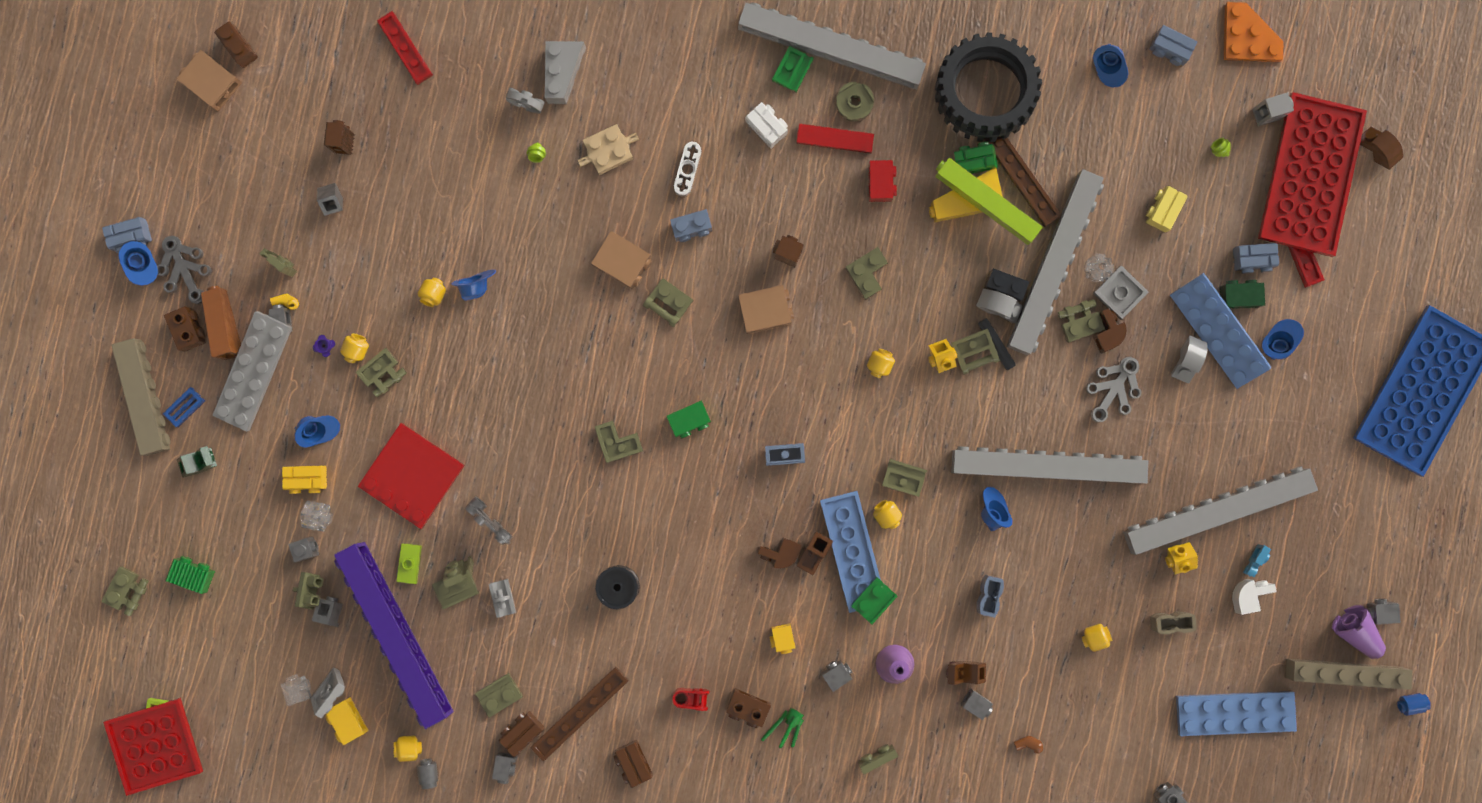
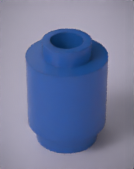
[1397,693,1431,716]

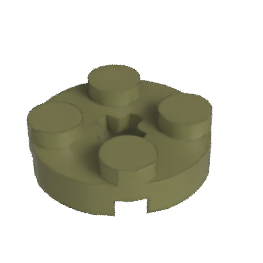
[836,82,874,121]

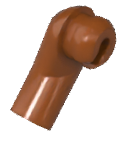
[1013,736,1043,754]

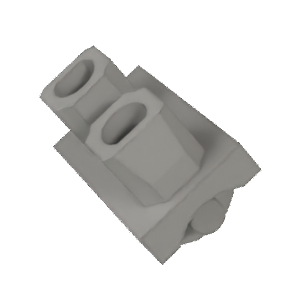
[489,579,516,618]

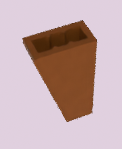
[201,286,241,360]

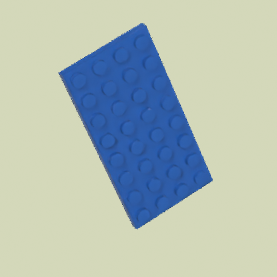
[1353,305,1482,477]

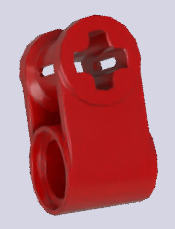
[672,688,710,711]

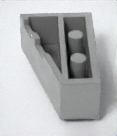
[545,41,586,104]

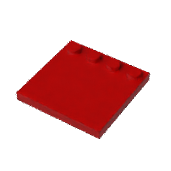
[357,423,465,529]
[103,698,203,796]

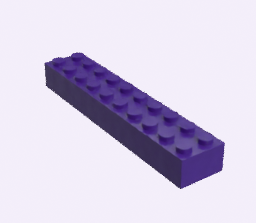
[334,542,454,729]

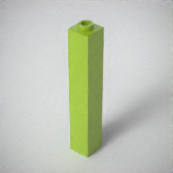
[935,158,1043,245]

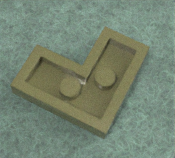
[845,247,888,300]
[595,421,643,463]

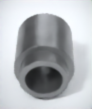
[417,759,439,789]

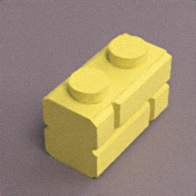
[1146,186,1188,232]

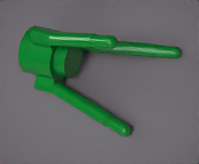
[761,708,804,749]

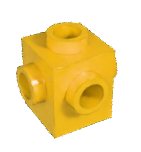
[928,339,958,373]
[1165,542,1198,575]

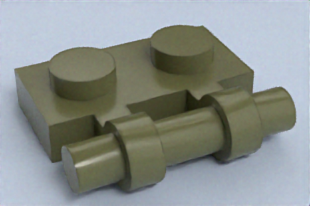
[1058,299,1105,343]
[356,348,407,397]
[101,567,149,616]

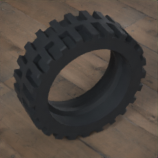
[935,32,1042,142]

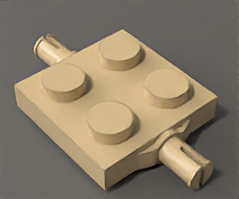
[578,124,639,175]

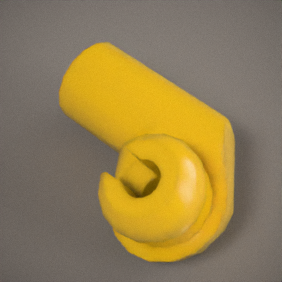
[270,294,299,310]

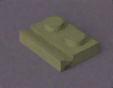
[259,248,297,277]
[882,459,927,497]
[443,556,474,588]
[432,575,479,610]
[475,673,523,718]
[858,744,898,775]

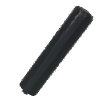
[978,318,1016,370]

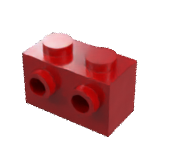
[868,160,897,202]

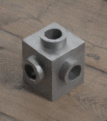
[1153,782,1188,803]

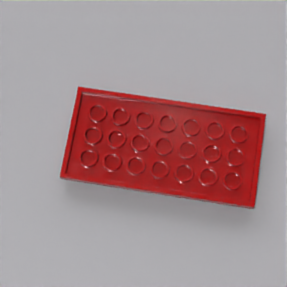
[1258,92,1367,257]

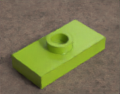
[397,543,422,584]

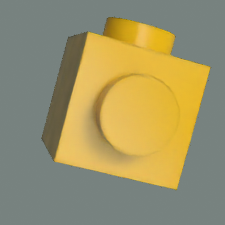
[769,623,795,654]

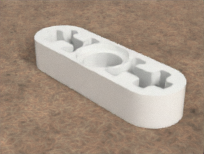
[674,142,701,197]

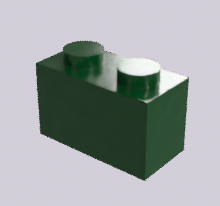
[1219,280,1266,309]

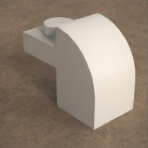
[1232,579,1277,615]

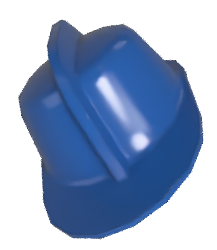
[1093,44,1128,88]
[118,241,158,286]
[451,269,496,301]
[1262,319,1304,360]
[295,415,340,448]
[981,487,1013,531]

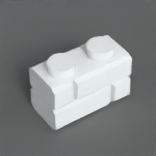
[745,103,788,148]

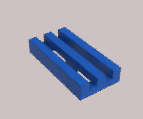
[163,387,205,427]

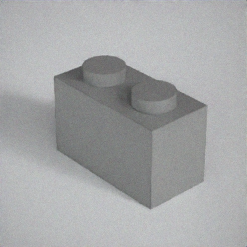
[1252,92,1294,126]

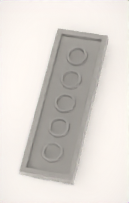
[212,311,292,432]

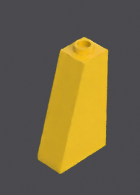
[929,168,1003,223]

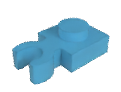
[1243,544,1271,577]

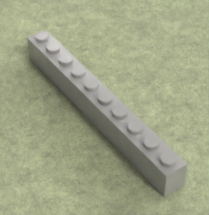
[738,2,926,90]
[1006,169,1104,356]
[951,446,1149,484]
[1123,466,1318,555]

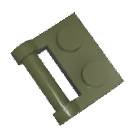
[643,278,694,328]
[952,329,1000,375]

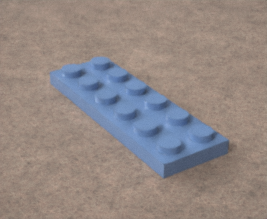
[1170,273,1271,389]
[820,491,881,613]
[1176,691,1297,736]

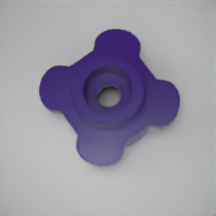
[313,335,335,357]

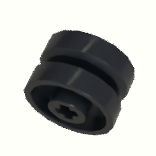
[595,565,640,610]

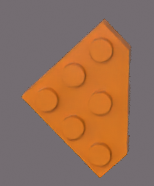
[1224,2,1283,62]

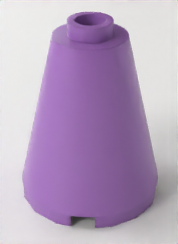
[1332,605,1386,659]
[876,645,914,684]

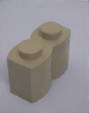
[1150,611,1197,634]

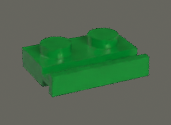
[772,46,814,93]
[851,577,898,625]

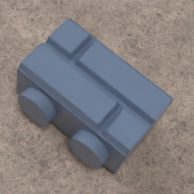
[1149,25,1198,66]
[102,217,152,253]
[1233,243,1279,274]
[765,443,805,466]

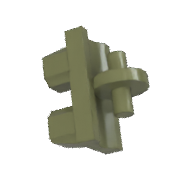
[292,572,324,610]

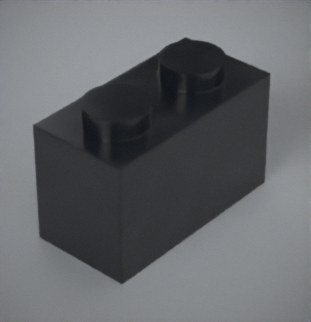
[983,268,1029,302]

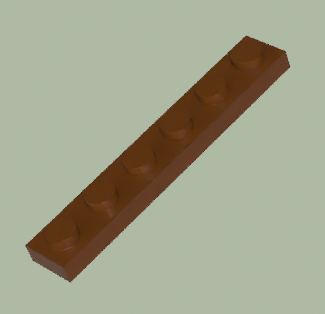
[983,136,1061,227]
[530,667,629,762]

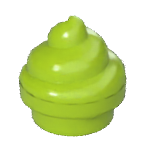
[1211,138,1231,157]
[527,142,546,163]

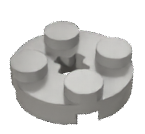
[506,88,545,114]

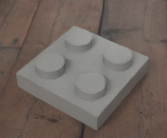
[1093,265,1148,320]
[310,667,345,719]

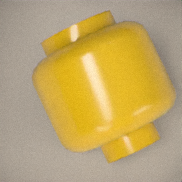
[417,278,446,307]
[340,333,369,363]
[867,348,895,378]
[873,500,902,529]
[1081,624,1112,652]
[393,736,422,762]

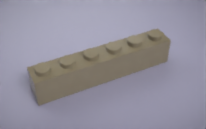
[111,338,171,456]
[1285,658,1413,690]

